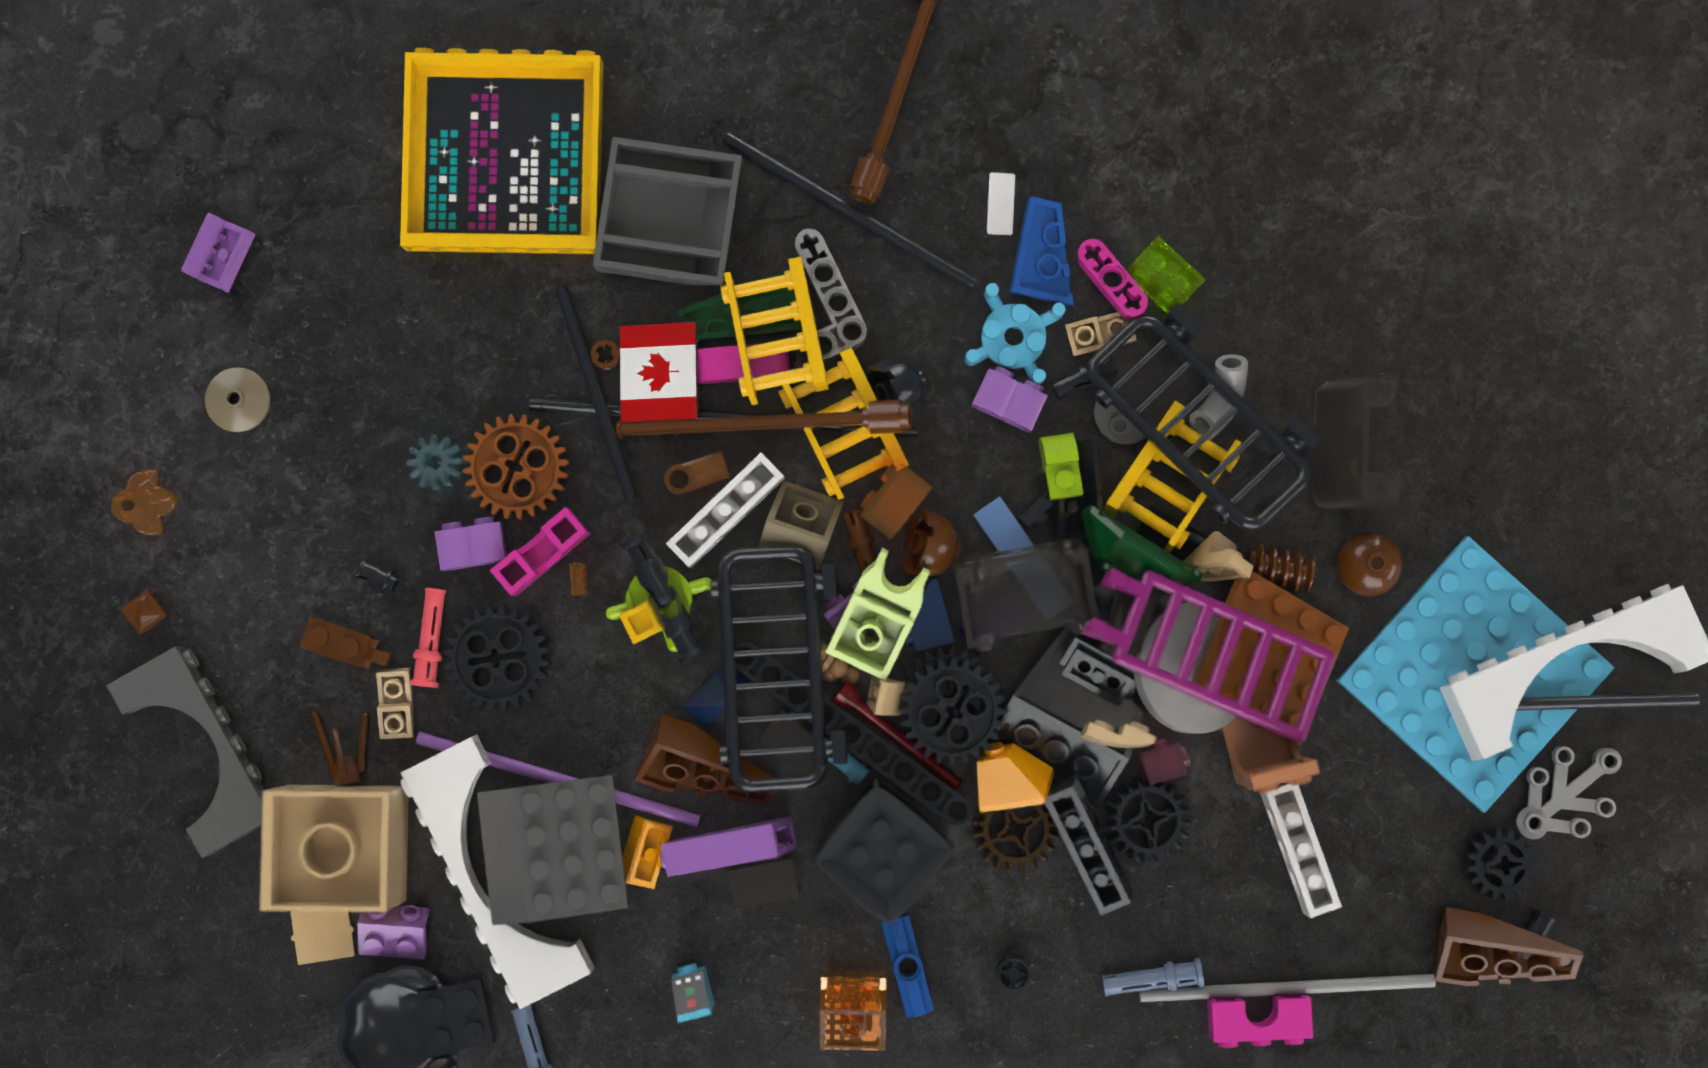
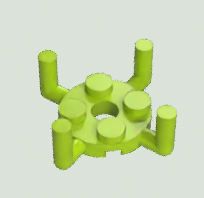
[606,549,712,652]

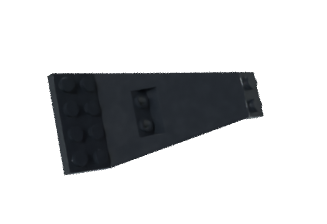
[986,505,1209,808]

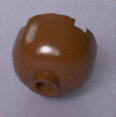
[902,510,961,577]
[1335,532,1403,597]

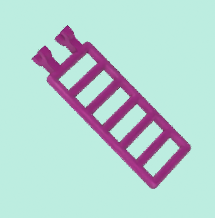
[1082,569,1335,743]

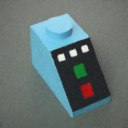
[671,963,715,1023]

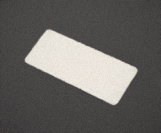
[987,173,1015,235]

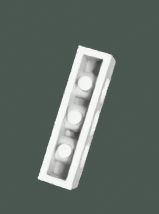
[666,453,785,569]
[1260,782,1342,918]

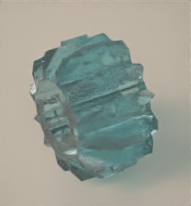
[407,434,464,490]

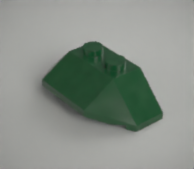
[1081,506,1203,592]

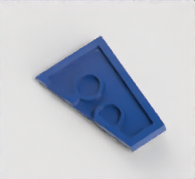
[1009,196,1074,306]

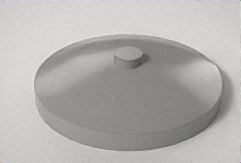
[1134,602,1236,734]

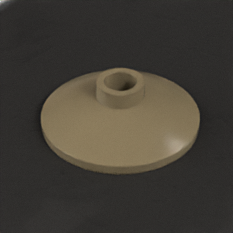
[205,368,270,432]

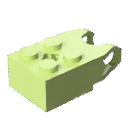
[825,548,930,681]

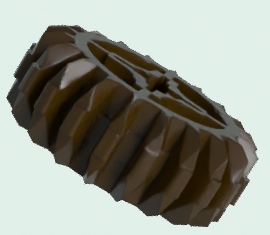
[971,804,1059,873]

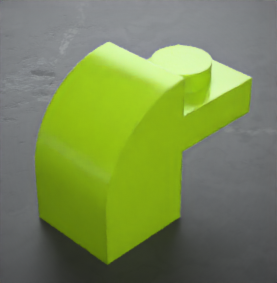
[1038,433,1083,501]

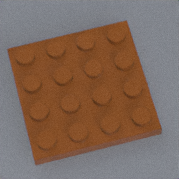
[1191,571,1349,745]

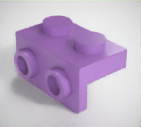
[181,213,256,293]
[357,905,429,959]

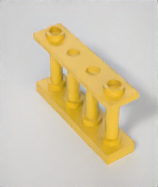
[720,257,829,406]
[778,347,909,500]
[1102,401,1242,553]

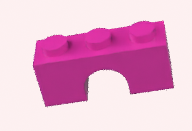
[490,507,591,596]
[1207,994,1313,1048]

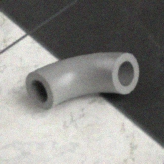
[1189,354,1248,440]

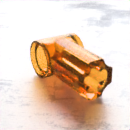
[664,451,730,496]

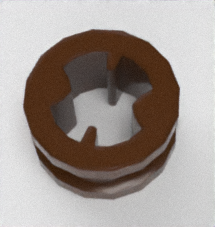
[591,340,620,370]

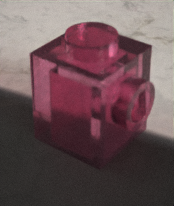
[1137,737,1190,785]

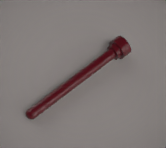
[831,680,962,789]

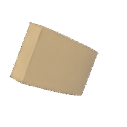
[1065,312,1137,356]
[376,668,414,739]
[1080,720,1156,748]

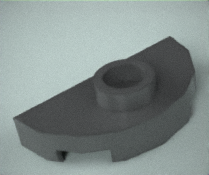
[1093,401,1146,445]

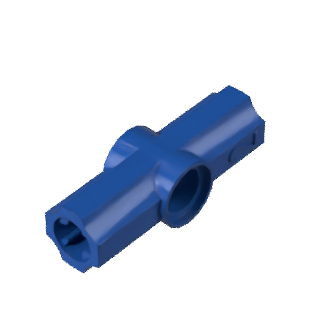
[881,913,934,1018]

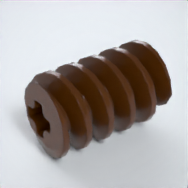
[1245,542,1316,595]

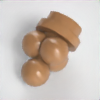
[820,642,860,685]

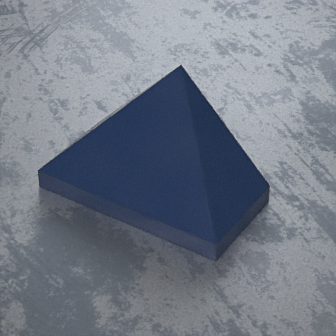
[682,663,750,729]

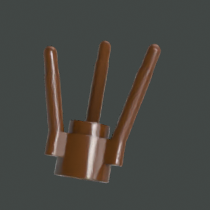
[311,712,369,785]

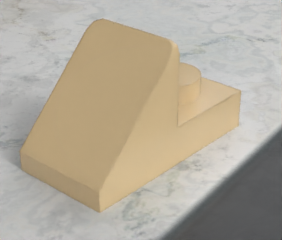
[1183,531,1253,582]
[865,674,911,716]

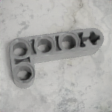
[795,228,867,363]

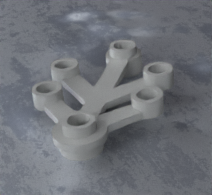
[1516,746,1622,839]

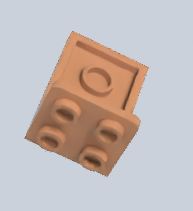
[1222,716,1320,794]

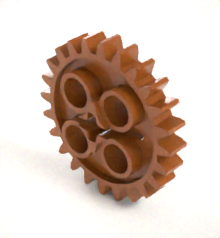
[462,414,570,520]

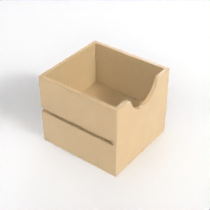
[260,785,409,912]

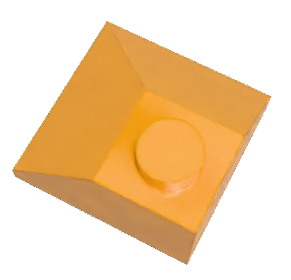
[977,742,1054,812]

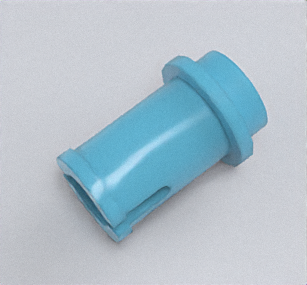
[827,751,870,785]

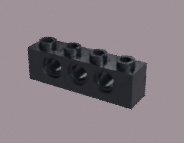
[1045,775,1133,915]

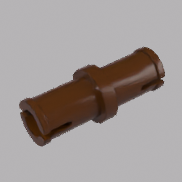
[842,508,876,575]

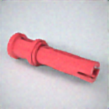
[409,588,446,688]

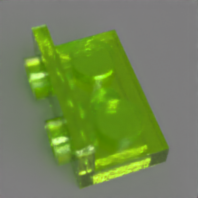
[1126,236,1206,314]

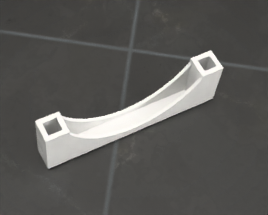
[1440,584,1708,761]
[401,735,595,1009]

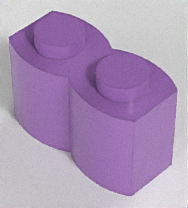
[971,366,1048,433]
[435,517,507,571]

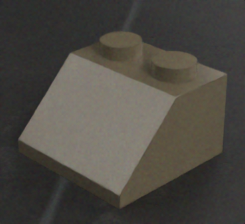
[759,480,844,570]

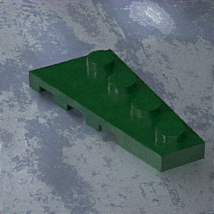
[676,269,820,342]

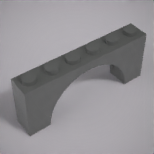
[106,646,264,858]

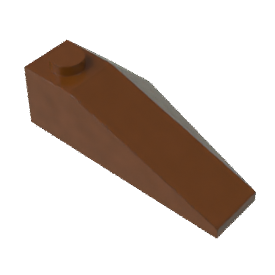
[634,713,775,805]
[1435,907,1583,986]

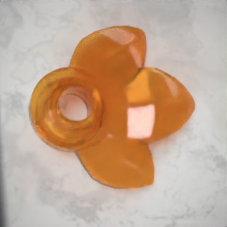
[111,470,179,535]

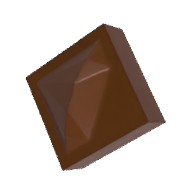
[121,589,169,635]

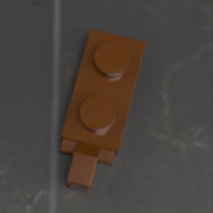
[299,616,393,669]

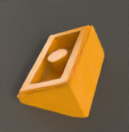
[622,815,673,889]

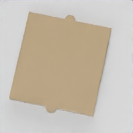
[290,911,356,965]

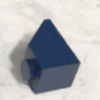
[906,579,955,652]

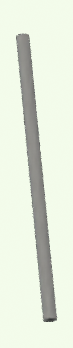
[1139,974,1436,1002]

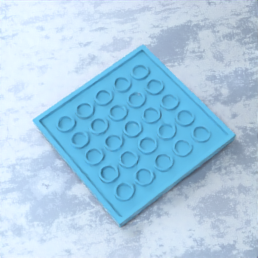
[1336,536,1615,813]

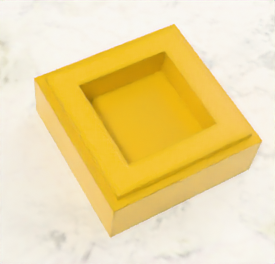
[619,600,663,645]

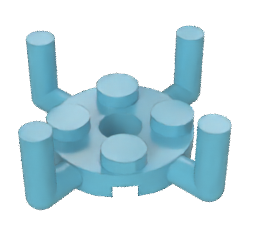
[965,283,1065,385]

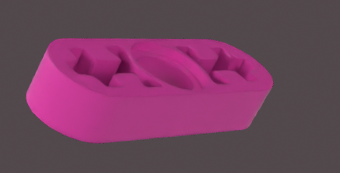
[1077,239,1148,320]

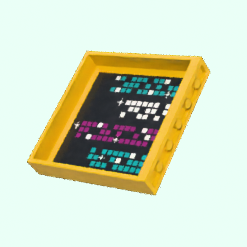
[400,48,603,254]

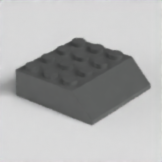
[593,137,742,285]
[477,775,628,925]

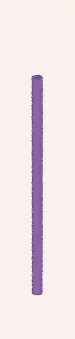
[416,732,701,827]

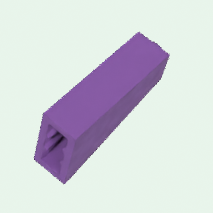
[660,816,798,877]

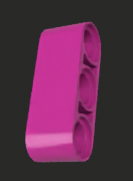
[697,344,790,384]

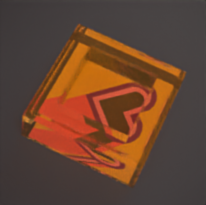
[569,562,588,597]

